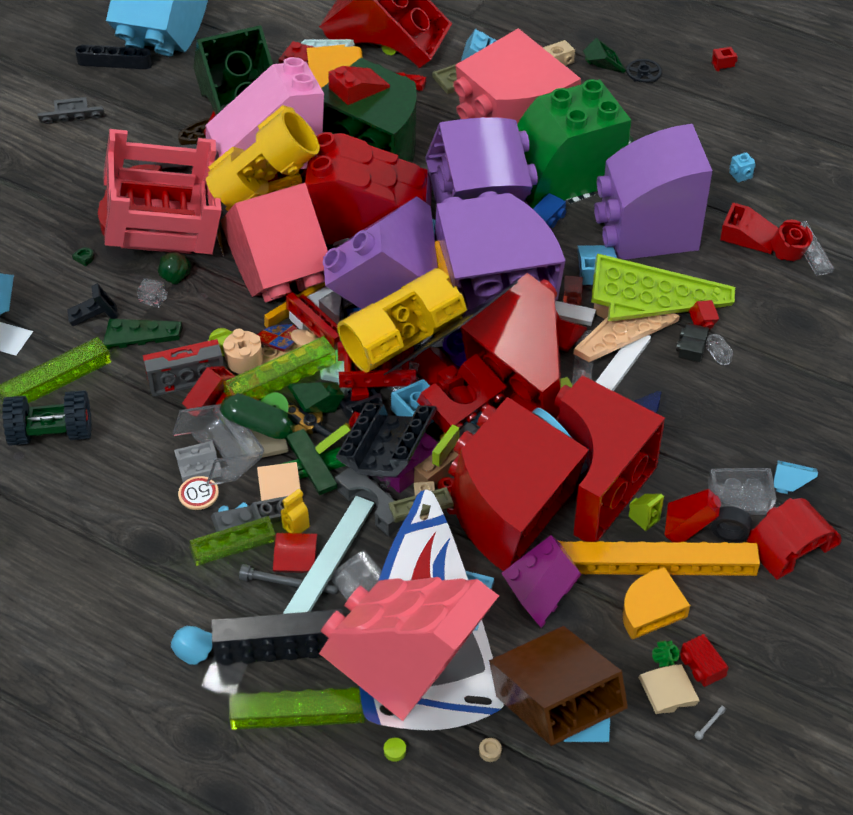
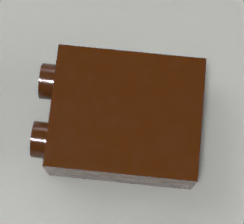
[489,626,628,746]

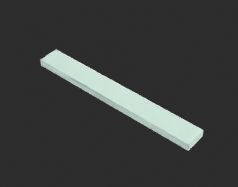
[283,496,374,614]

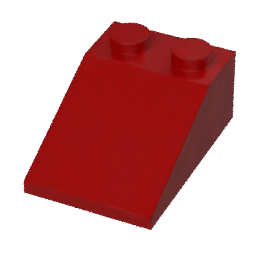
[328,66,390,105]

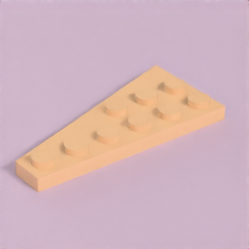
[573,313,680,362]

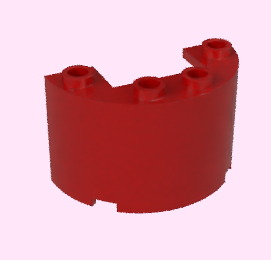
[747,498,841,580]

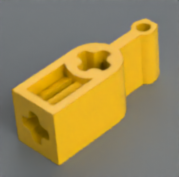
[281,489,310,534]

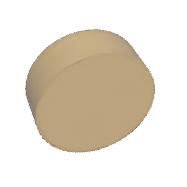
[479,738,502,762]

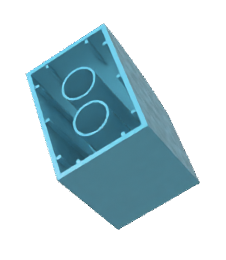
[106,0,208,56]

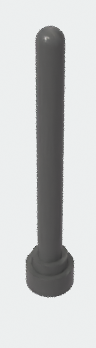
[239,564,338,594]

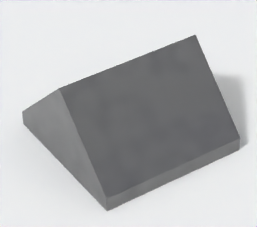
[319,291,344,330]

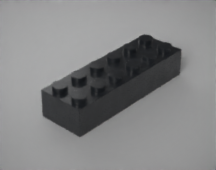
[212,609,343,666]

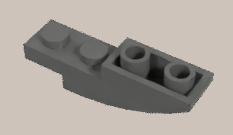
[211,496,288,535]

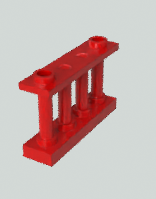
[120,180,195,216]
[338,342,416,388]

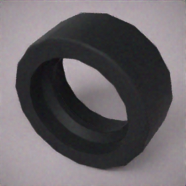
[711,506,752,542]

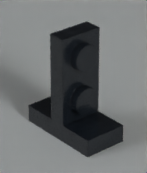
[67,283,118,326]

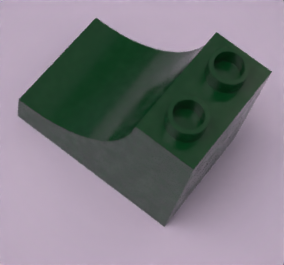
[193,25,273,115]

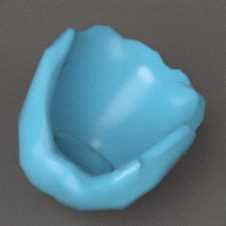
[171,626,213,665]

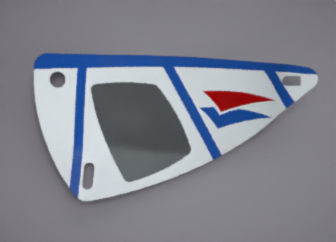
[359,490,504,730]

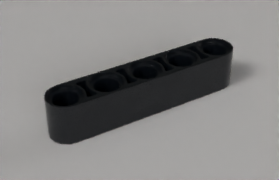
[75,45,153,69]

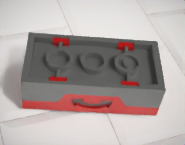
[143,339,224,397]

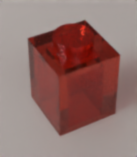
[563,276,583,305]

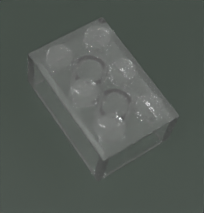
[707,468,777,515]

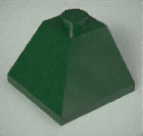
[583,38,626,73]
[288,382,345,412]

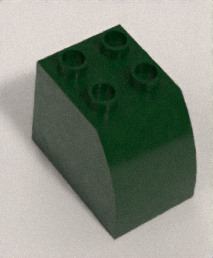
[321,58,417,163]

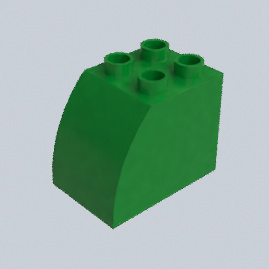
[517,79,631,209]

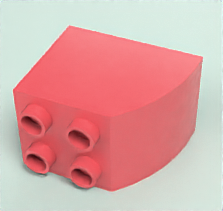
[453,28,581,124]
[220,183,328,303]

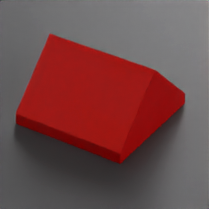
[557,318,587,352]
[411,346,460,386]

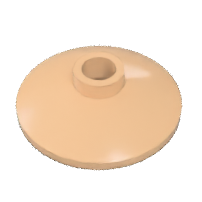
[291,329,326,351]

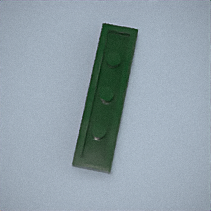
[287,429,337,495]

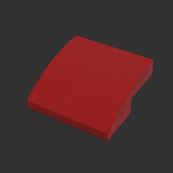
[273,533,317,573]

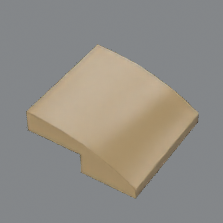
[639,664,700,714]

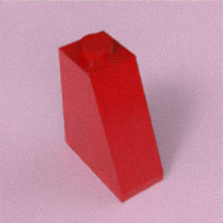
[182,366,237,415]
[665,489,721,543]

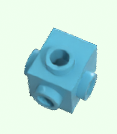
[730,153,756,182]

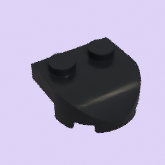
[339,387,382,419]

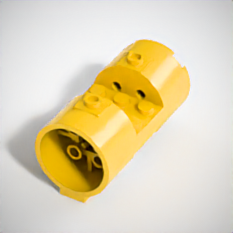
[206,105,320,211]
[337,268,467,373]

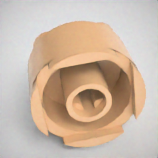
[223,329,263,374]

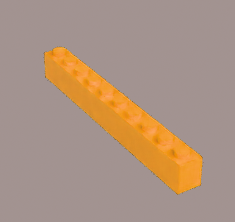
[558,541,760,576]

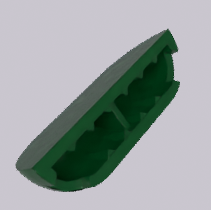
[220,393,295,439]

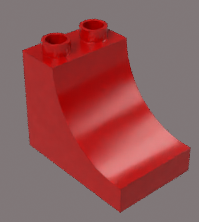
[319,0,452,68]
[555,375,665,542]

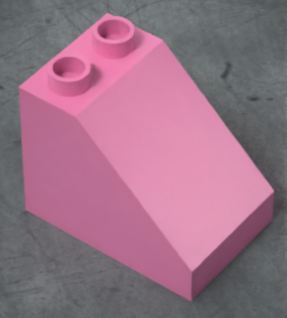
[206,57,324,169]

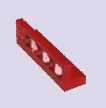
[286,292,341,351]

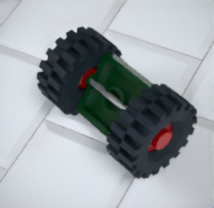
[2,390,92,446]

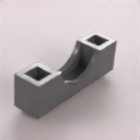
[335,468,404,536]

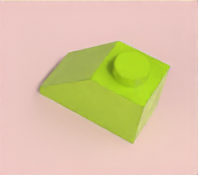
[629,494,664,531]

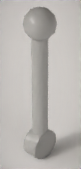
[695,705,726,740]

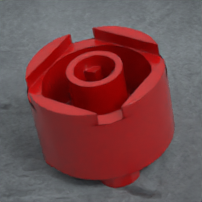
[771,220,813,261]

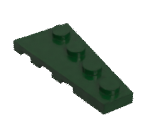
[102,319,182,350]

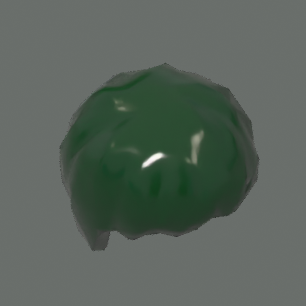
[158,252,191,285]

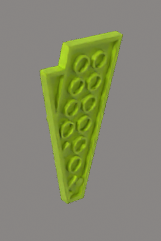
[591,254,735,322]

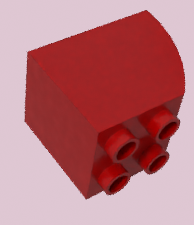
[448,397,589,571]

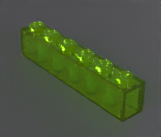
[223,336,336,400]
[0,337,111,403]
[229,687,365,730]

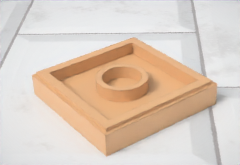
[257,462,300,501]

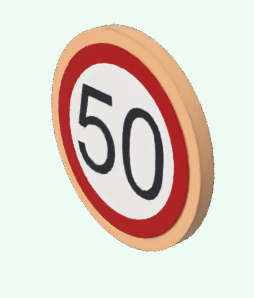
[178,476,219,510]

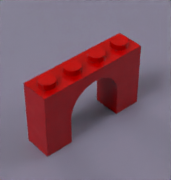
[416,354,507,434]

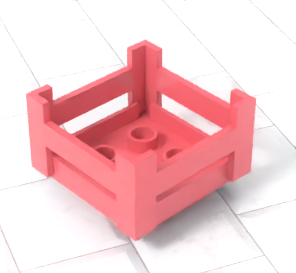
[104,129,222,254]

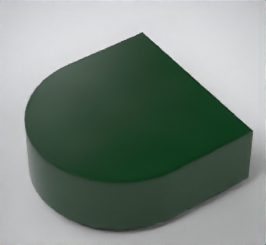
[72,248,94,267]

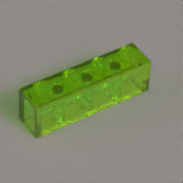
[189,516,275,566]

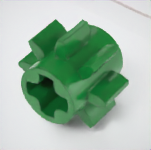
[652,641,679,667]

